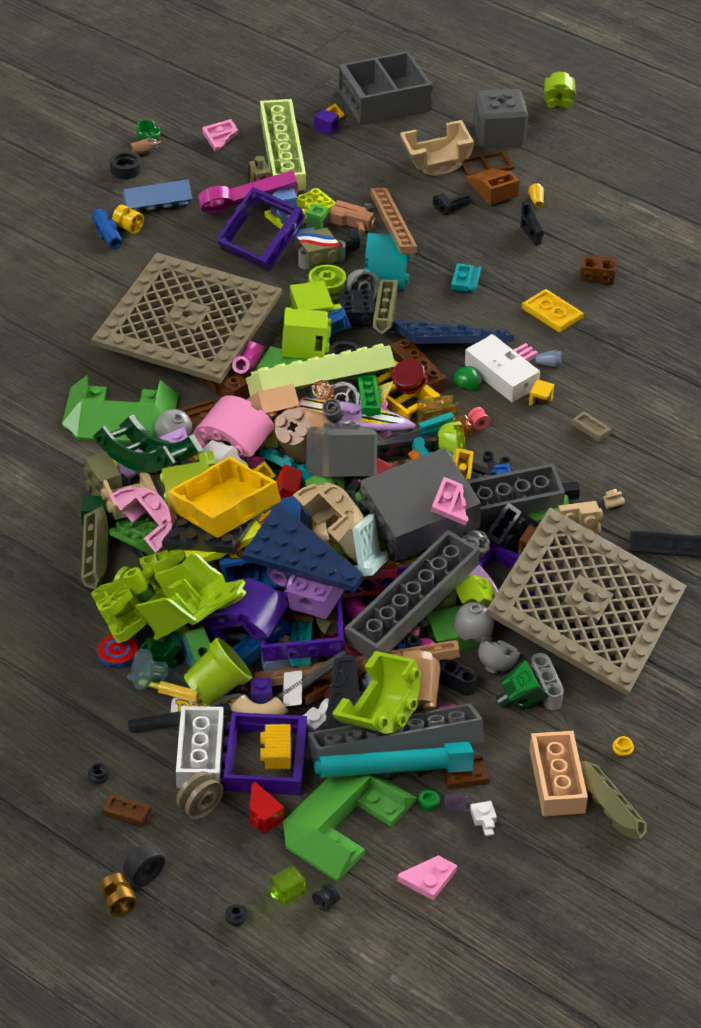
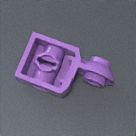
[267,567,344,619]

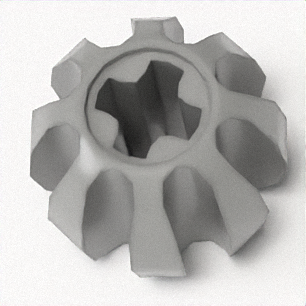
[462,530,490,558]

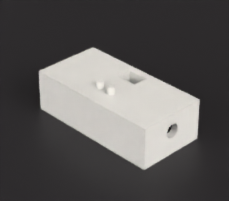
[465,334,540,403]

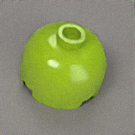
[438,421,465,455]

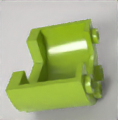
[332,651,421,734]

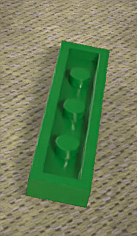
[357,375,381,416]

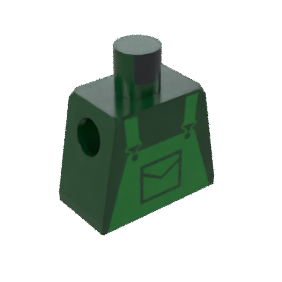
[496,659,548,710]

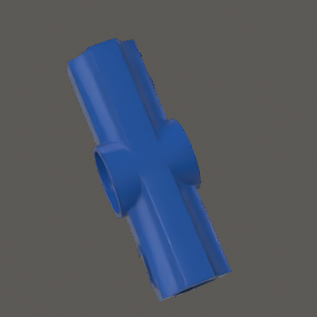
[92,208,122,250]

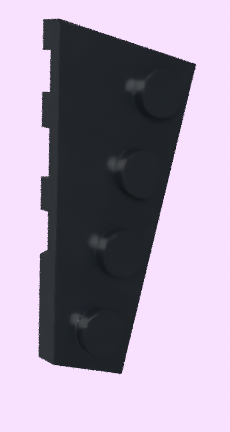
[324,656,360,730]

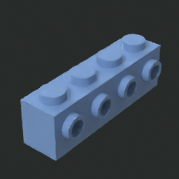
[122,179,192,212]

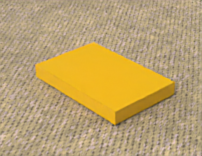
[522,289,584,333]

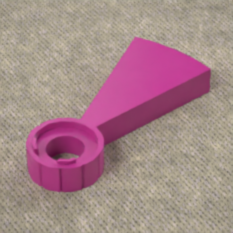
[198,170,298,214]

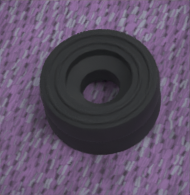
[123,844,165,886]

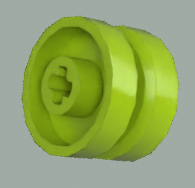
[308,265,346,305]

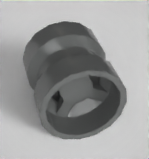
[322,398,345,422]

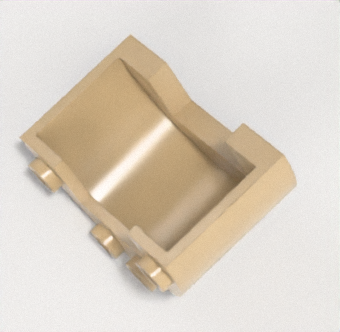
[400,120,474,176]
[293,483,365,563]

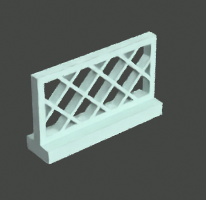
[352,513,388,576]

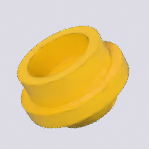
[613,736,634,756]

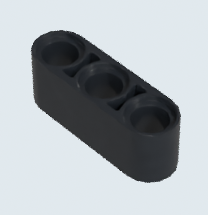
[439,659,477,696]

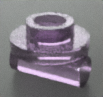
[445,794,467,813]

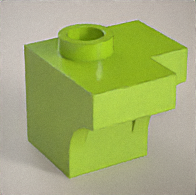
[455,574,496,607]

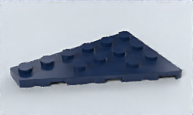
[391,320,514,344]
[242,504,363,592]

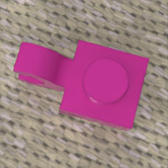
[246,456,265,470]

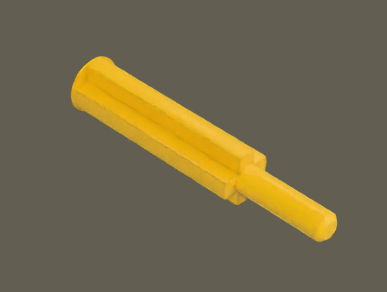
[140,679,200,703]

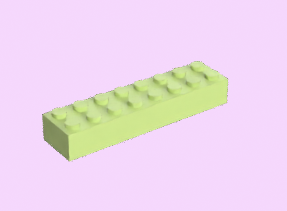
[260,99,306,191]
[246,344,395,397]

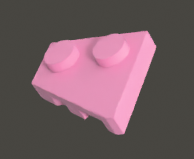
[202,119,238,152]
[430,477,468,526]
[397,855,457,901]

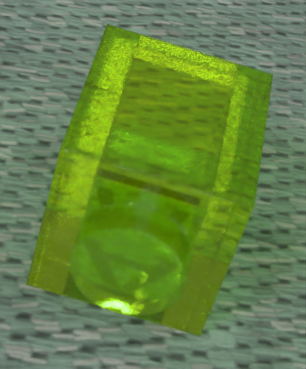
[269,865,305,906]

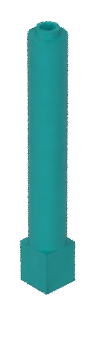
[314,742,474,778]

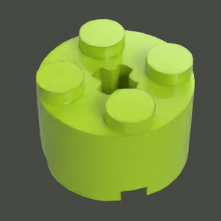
[544,72,576,108]

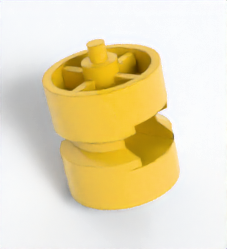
[112,205,144,234]

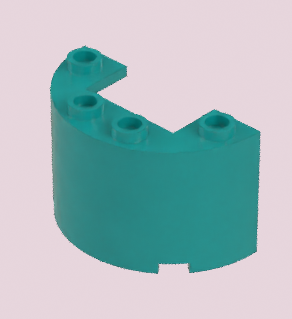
[364,233,411,291]

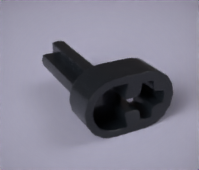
[432,193,471,214]
[339,229,360,250]

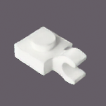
[303,698,329,732]
[470,801,497,837]

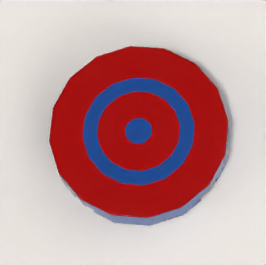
[97,634,138,668]

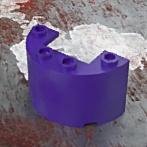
[203,578,289,643]

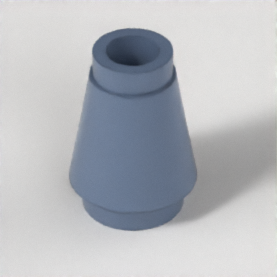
[536,350,562,367]

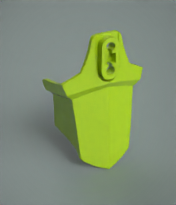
[136,552,246,640]

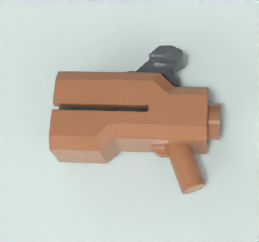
[329,200,377,235]

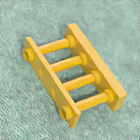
[376,360,440,421]

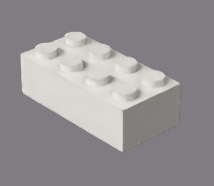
[176,706,224,788]

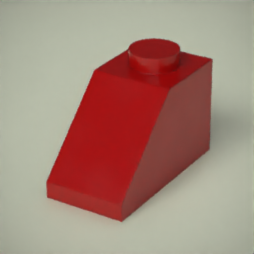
[276,464,302,499]
[250,782,284,834]

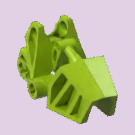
[91,549,186,643]

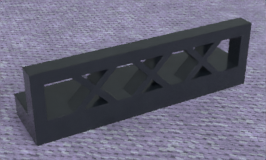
[377,435,439,462]
[630,530,701,556]

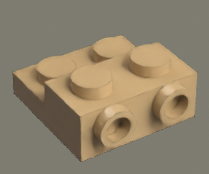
[558,501,603,534]

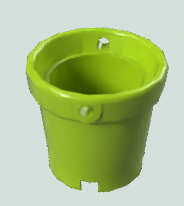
[184,638,252,706]

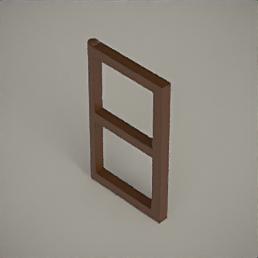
[461,151,514,176]

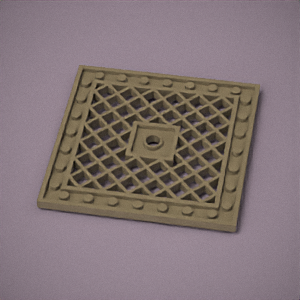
[91,253,282,384]
[485,508,686,696]

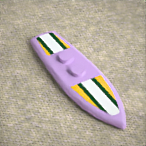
[296,397,415,431]

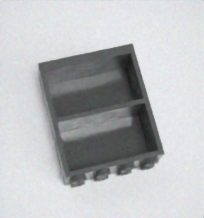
[338,51,433,125]
[359,448,481,561]

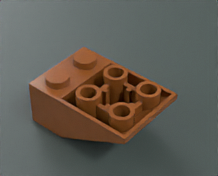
[465,168,519,205]

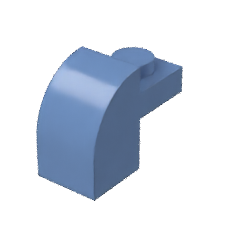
[271,188,297,224]

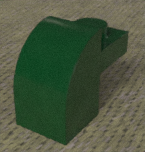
[138,630,183,670]

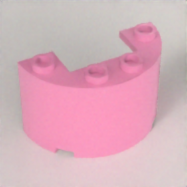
[193,396,275,457]
[109,487,178,553]

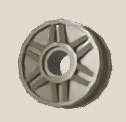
[176,771,223,820]

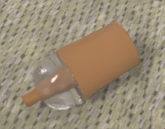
[131,137,161,155]

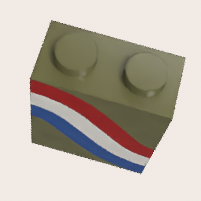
[295,227,341,267]

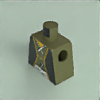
[247,156,272,183]

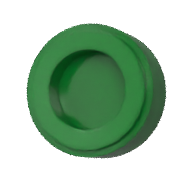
[418,790,440,812]

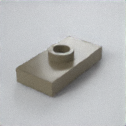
[571,412,612,442]

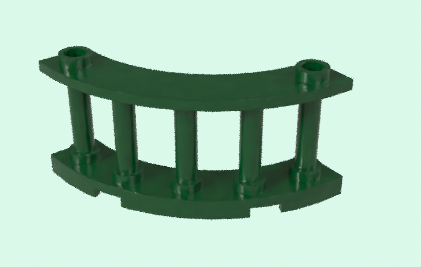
[93,415,204,473]

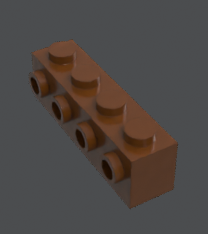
[389,338,447,394]
[188,348,250,399]

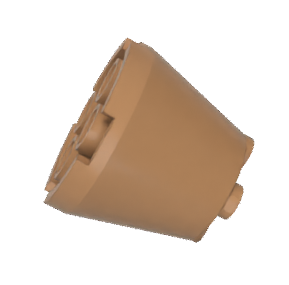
[275,408,331,464]
[401,650,440,714]

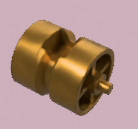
[99,873,137,916]

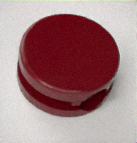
[392,359,427,394]

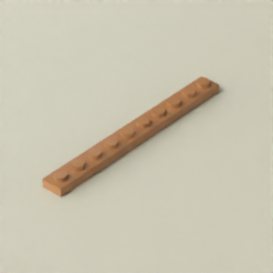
[370,188,417,255]
[255,640,460,687]

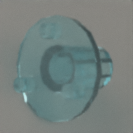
[128,649,168,690]

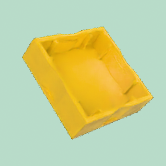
[167,456,281,538]

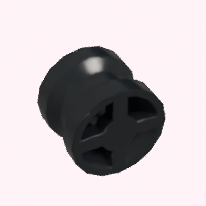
[312,883,340,911]

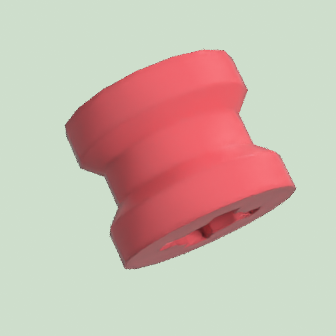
[468,407,490,430]

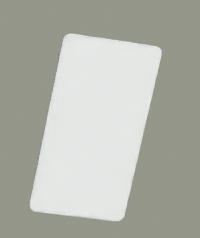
[283,670,302,707]

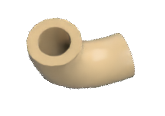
[230,695,289,715]

